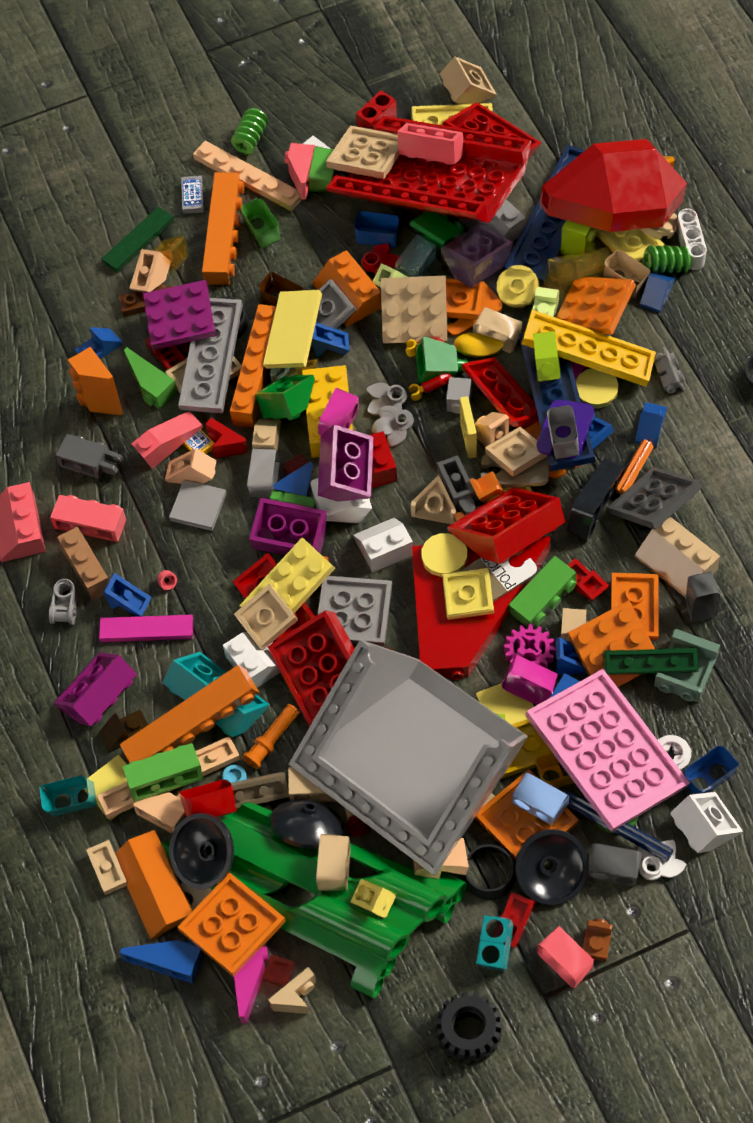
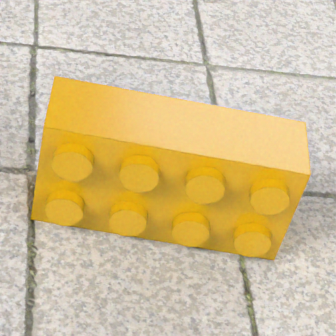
[302,365,353,458]

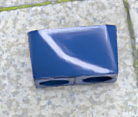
[354,211,399,248]
[684,746,739,795]

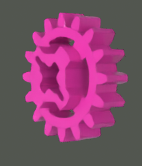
[504,624,555,669]

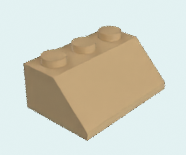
[635,517,720,598]

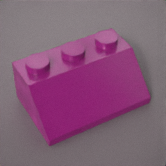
[318,425,373,502]
[249,498,327,555]
[53,652,137,726]

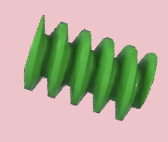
[231,108,268,155]
[642,245,691,273]

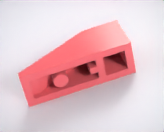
[285,143,315,200]
[132,411,203,469]

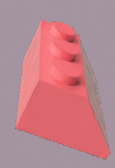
[0,482,46,562]

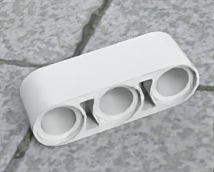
[677,209,707,270]

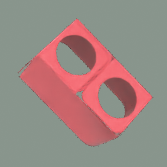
[537,926,594,989]

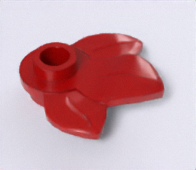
[361,244,403,275]

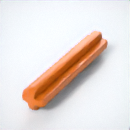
[615,440,653,495]

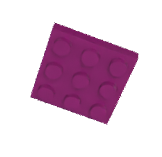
[143,280,216,350]

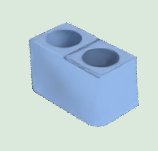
[512,773,569,826]

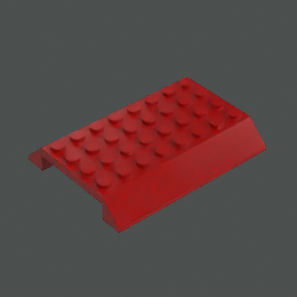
[326,116,531,223]

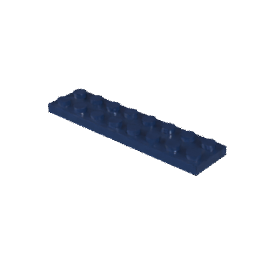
[504,145,585,285]
[519,333,595,471]

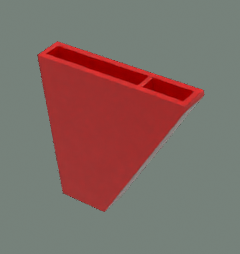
[412,536,550,680]

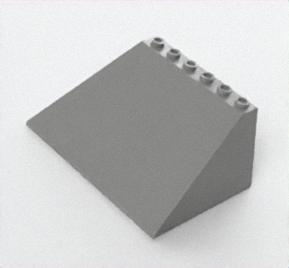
[289,640,528,875]

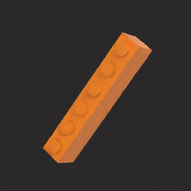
[202,172,244,285]
[230,304,276,428]
[120,665,260,763]

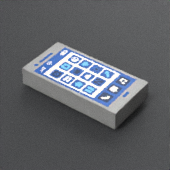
[181,176,204,214]

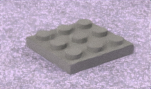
[318,576,392,647]

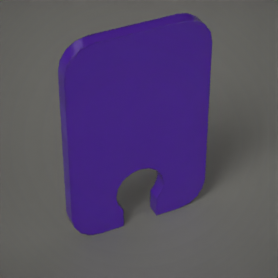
[536,400,595,459]

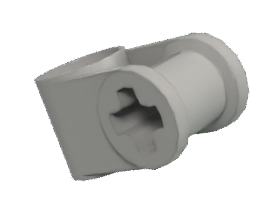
[49,579,78,625]

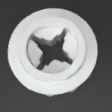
[658,735,691,770]

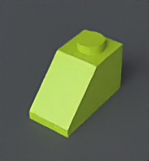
[533,331,560,381]

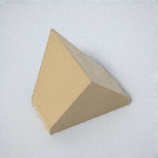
[411,475,456,524]

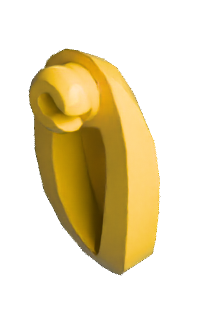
[454,333,503,358]

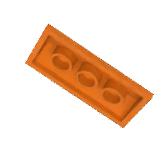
[115,830,192,941]

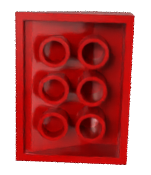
[443,102,542,159]
[447,487,565,564]
[267,610,354,727]

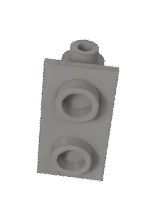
[654,347,685,394]

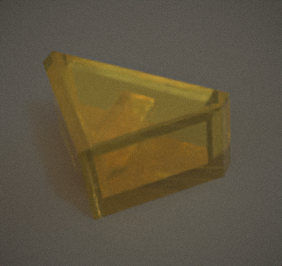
[153,235,188,270]

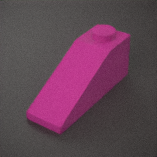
[234,946,269,1024]

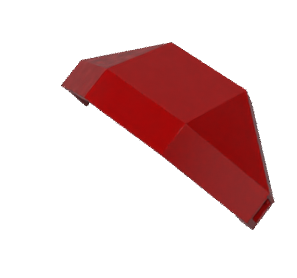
[539,139,687,232]

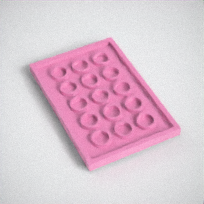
[525,669,690,832]

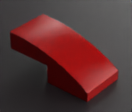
[568,558,609,601]
[492,892,535,948]

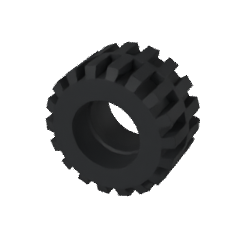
[436,992,501,1064]

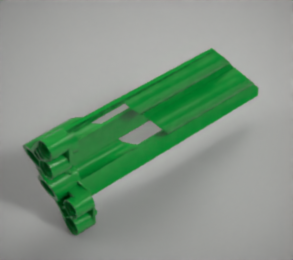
[161,802,467,999]

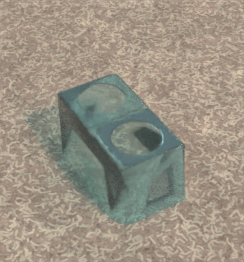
[395,234,437,277]

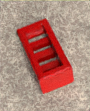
[145,337,185,371]

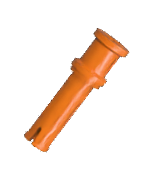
[242,704,299,769]

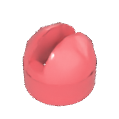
[157,570,177,590]

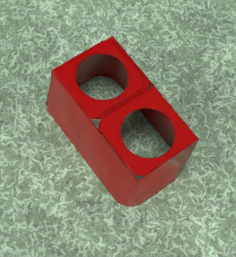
[356,90,397,130]
[178,780,237,817]

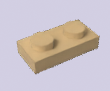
[86,840,128,895]

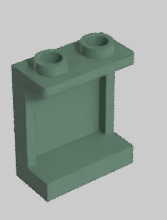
[654,629,720,703]

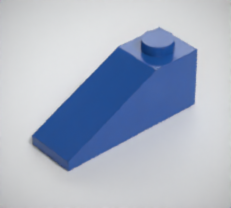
[120,940,204,984]

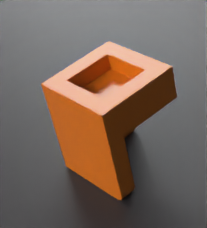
[469,471,504,503]

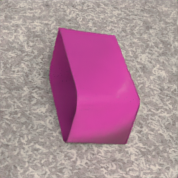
[318,387,359,435]
[501,655,557,705]

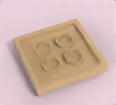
[326,126,400,179]
[381,276,448,343]

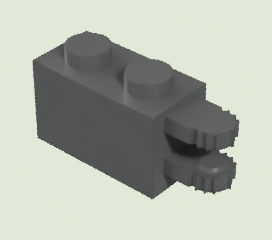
[56,434,124,479]
[437,455,476,516]

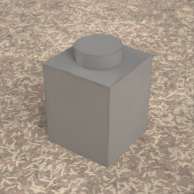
[446,377,471,413]

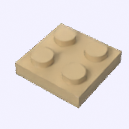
[485,427,547,477]
[234,584,298,650]

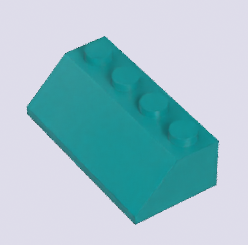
[163,652,269,737]

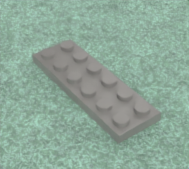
[178,298,243,413]

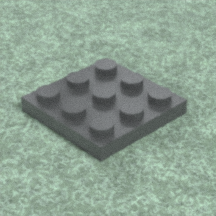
[607,467,702,529]

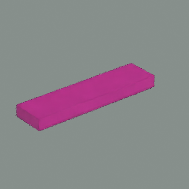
[99,615,193,642]

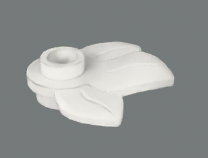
[638,840,686,880]

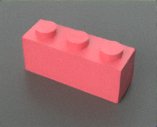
[397,123,464,165]
[50,495,126,542]

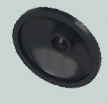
[270,799,344,849]
[169,813,234,889]
[515,829,589,905]

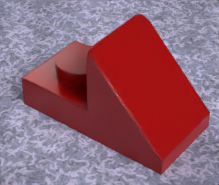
[206,418,248,458]

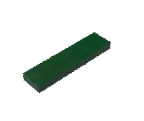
[101,206,174,273]
[602,648,699,675]

